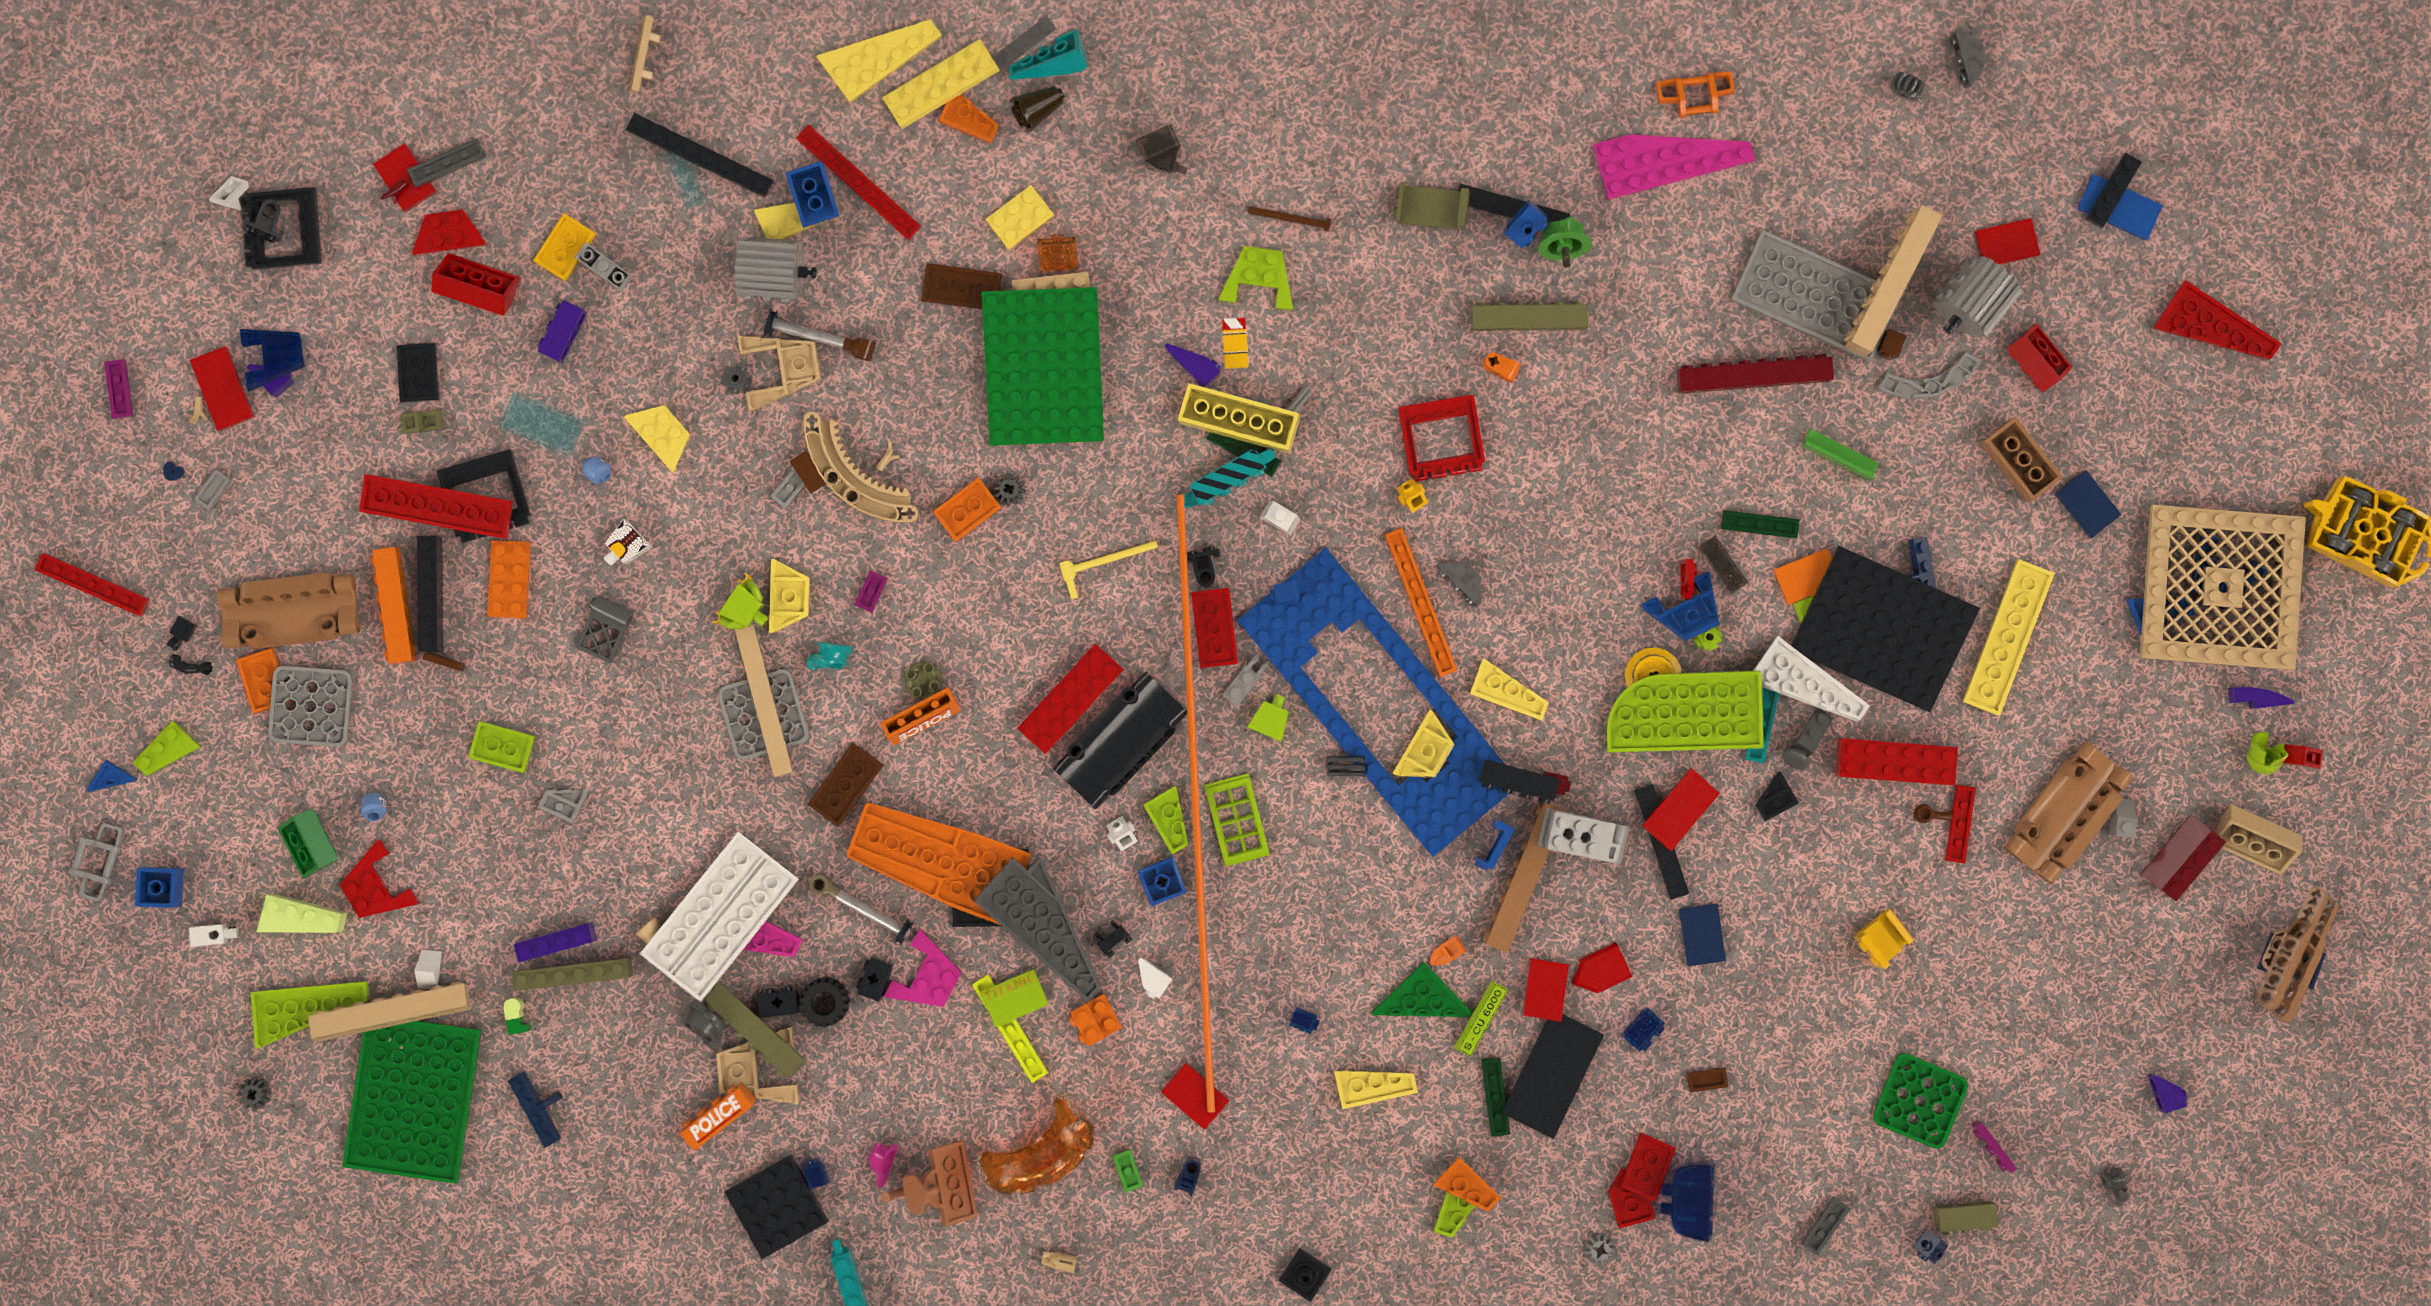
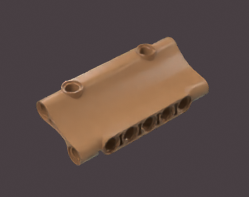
[217,573,361,649]
[2004,741,2134,885]

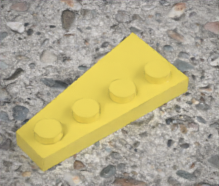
[1470,658,1549,721]
[1334,1070,1418,1109]

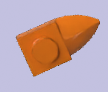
[1429,935,1467,966]

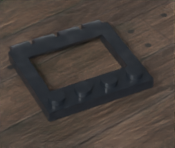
[241,187,322,270]
[437,449,531,543]

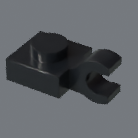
[166,616,197,651]

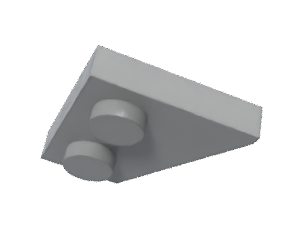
[537,789,590,824]

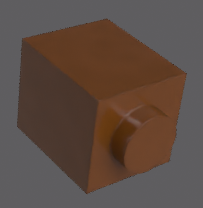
[1877,329,1907,360]

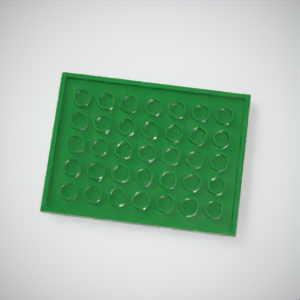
[982,287,1104,446]
[342,1020,482,1184]

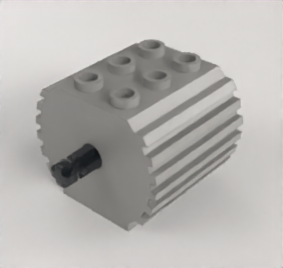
[735,237,817,302]
[1932,257,2022,337]

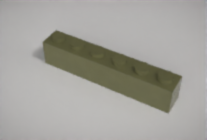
[1471,301,1588,331]
[512,957,633,991]
[704,982,806,1078]

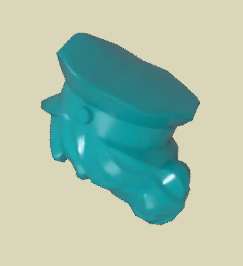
[806,641,853,670]

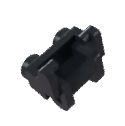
[1095,920,1133,958]

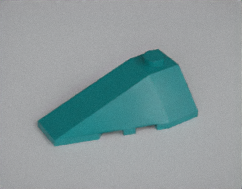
[1009,29,1088,80]

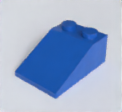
[785,161,840,228]

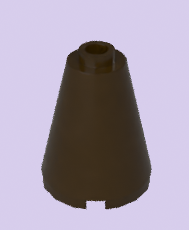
[1009,87,1065,133]

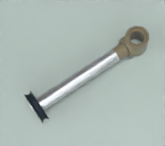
[809,875,914,946]

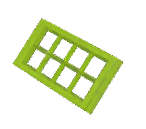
[1204,773,1270,867]

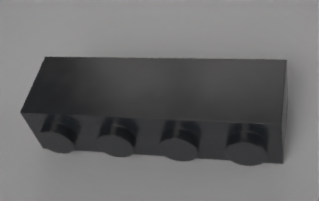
[1479,759,1560,804]

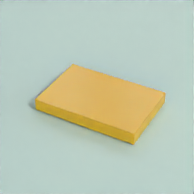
[533,213,597,282]

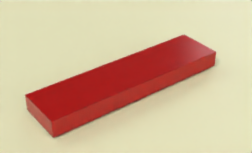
[1945,785,1976,864]

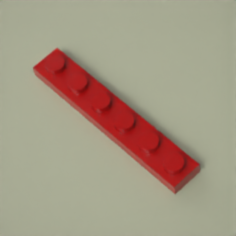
[35,553,150,616]

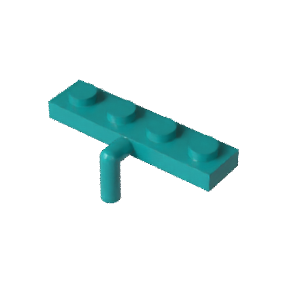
[1745,687,1780,764]

